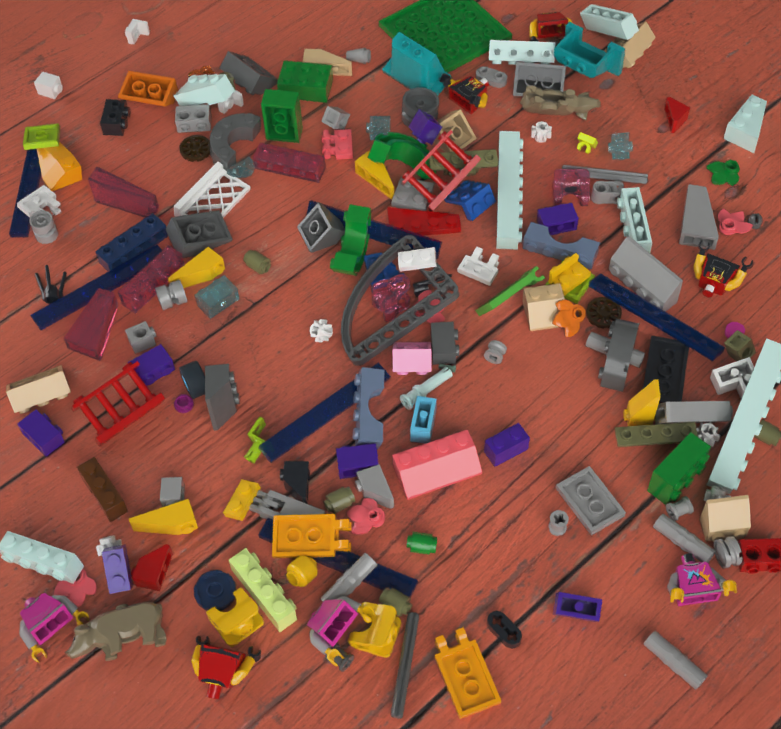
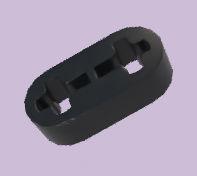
[487,611,522,649]

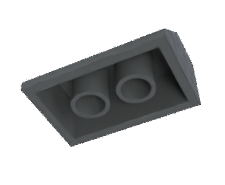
[220,51,278,95]
[513,62,566,96]
[205,364,240,431]

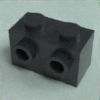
[100,99,130,136]

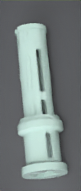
[400,367,453,410]

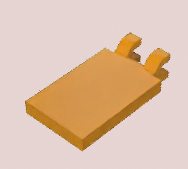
[272,514,352,558]
[434,627,501,719]

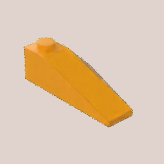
[37,142,82,192]

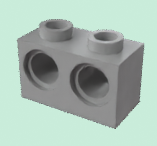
[175,105,211,133]

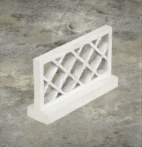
[174,162,251,218]

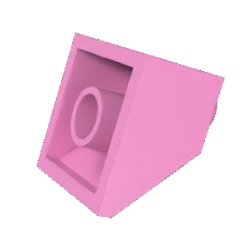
[393,342,431,375]

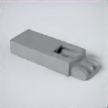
[249,490,326,522]

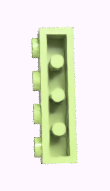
[229,548,297,632]

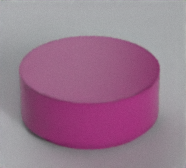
[725,322,745,338]

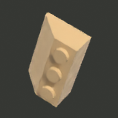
[604,22,656,68]
[6,365,71,414]

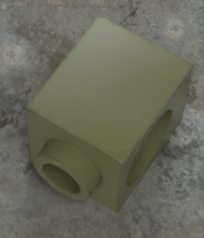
[724,330,756,361]

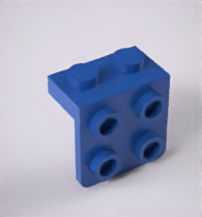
[444,180,497,221]

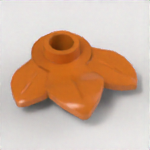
[552,300,586,337]

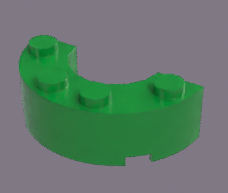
[368,132,437,180]
[330,204,371,276]

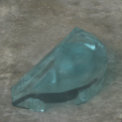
[227,157,255,178]

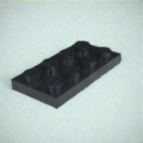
[643,336,690,404]

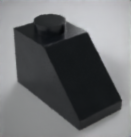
[280,461,310,504]

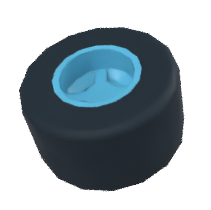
[179,361,205,399]

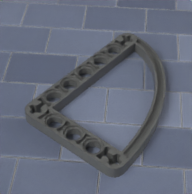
[341,235,459,366]

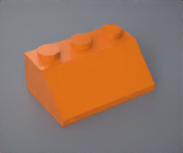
[118,71,179,106]

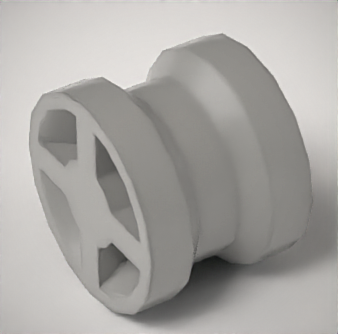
[484,340,507,364]

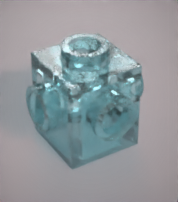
[366,116,391,140]
[608,132,633,160]

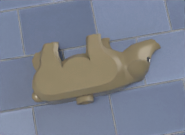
[520,85,601,120]
[65,602,167,661]

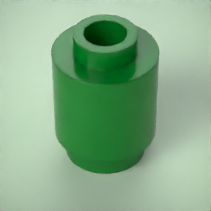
[406,531,437,555]

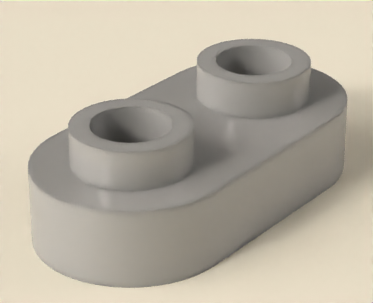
[476,66,507,88]

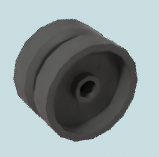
[401,87,439,127]

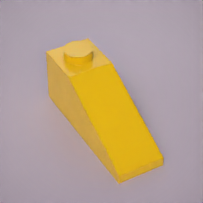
[355,150,394,200]
[167,247,225,288]
[623,380,661,426]
[129,499,198,535]

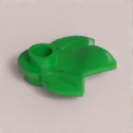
[706,160,740,186]

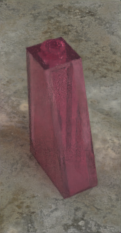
[88,167,159,218]
[64,288,118,361]

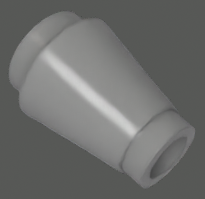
[346,48,371,64]

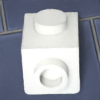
[125,19,150,45]

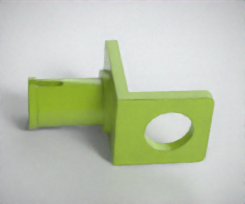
[244,417,275,464]

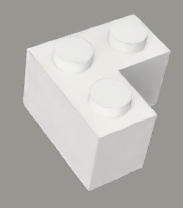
[710,357,754,399]

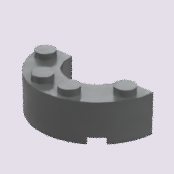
[210,113,261,173]
[598,319,639,392]

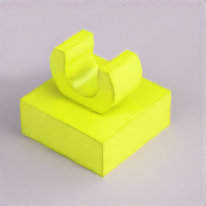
[577,132,598,154]

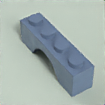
[523,222,600,269]
[352,367,385,449]

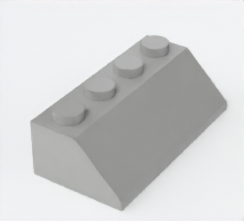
[609,236,683,315]

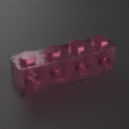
[253,142,326,183]
[118,245,184,313]

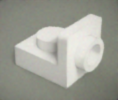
[218,90,244,114]

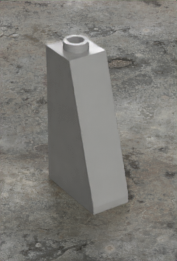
[679,184,719,250]
[655,401,733,425]

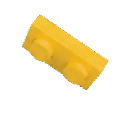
[223,479,261,521]

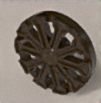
[180,135,210,162]
[586,297,622,329]

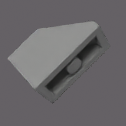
[355,464,394,509]

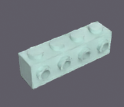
[580,4,639,40]
[489,40,556,65]
[617,187,652,253]
[0,531,84,584]

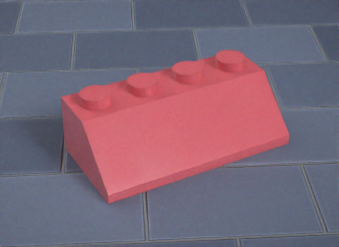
[392,430,482,500]

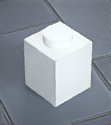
[34,71,63,99]

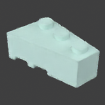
[174,74,235,106]
[724,94,767,153]

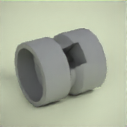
[29,210,58,244]
[155,280,187,310]

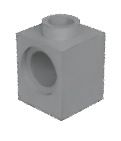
[321,106,351,130]
[125,321,157,354]
[160,477,185,507]

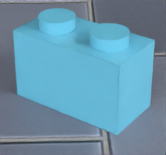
[410,396,437,444]

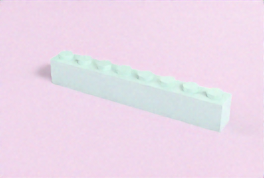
[496,131,523,250]
[707,338,781,495]

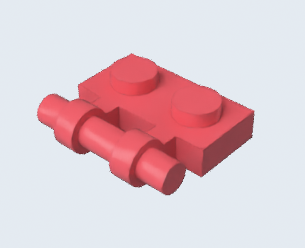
[321,129,353,160]

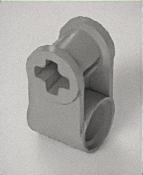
[590,181,624,204]

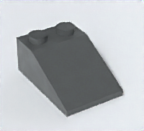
[166,210,233,259]

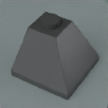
[297,202,345,253]

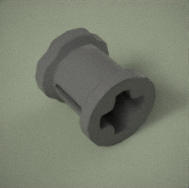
[325,643,354,672]

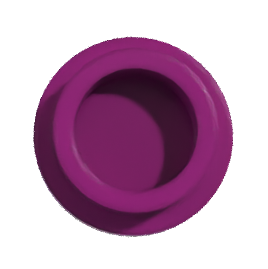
[174,394,194,413]

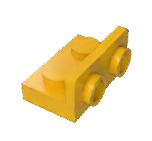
[548,253,591,296]

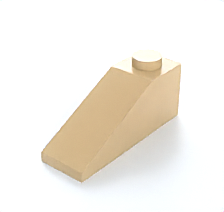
[303,49,352,76]

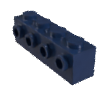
[95,213,169,275]

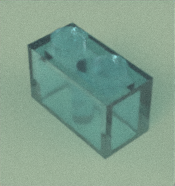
[195,275,240,319]

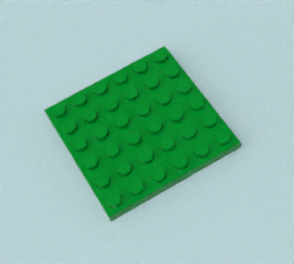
[379,0,512,73]

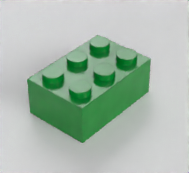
[277,60,333,103]
[261,89,303,143]
[647,432,711,505]

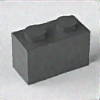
[431,322,459,365]

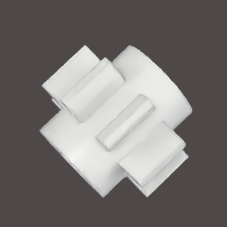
[531,121,552,143]
[310,319,333,342]
[696,422,720,447]
[704,486,731,501]
[96,535,122,556]

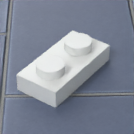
[398,247,437,272]

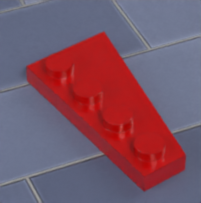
[387,207,461,239]

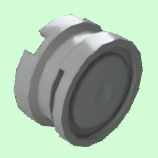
[714,536,742,569]

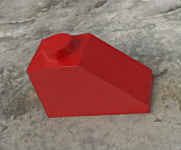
[131,544,173,591]

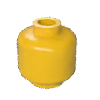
[286,555,318,587]

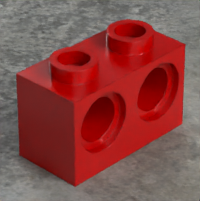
[738,538,781,574]

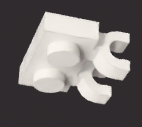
[17,185,61,217]
[457,247,499,286]

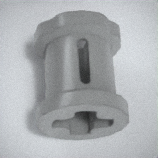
[666,496,694,521]
[548,510,569,536]

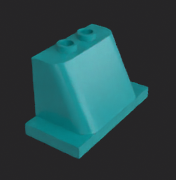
[554,22,626,78]
[382,32,452,96]

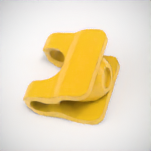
[206,588,264,647]
[347,602,402,658]

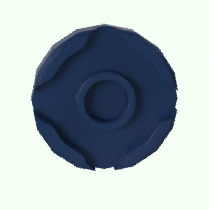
[194,570,236,611]

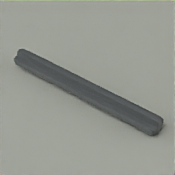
[561,165,648,184]
[391,612,419,719]

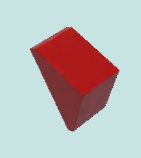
[664,97,690,133]

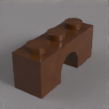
[77,457,128,522]

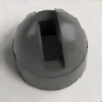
[747,213,763,229]

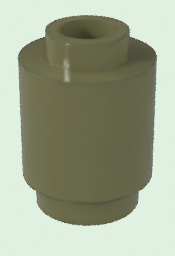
[243,250,271,274]
[754,419,781,446]
[323,487,355,514]
[379,587,412,617]

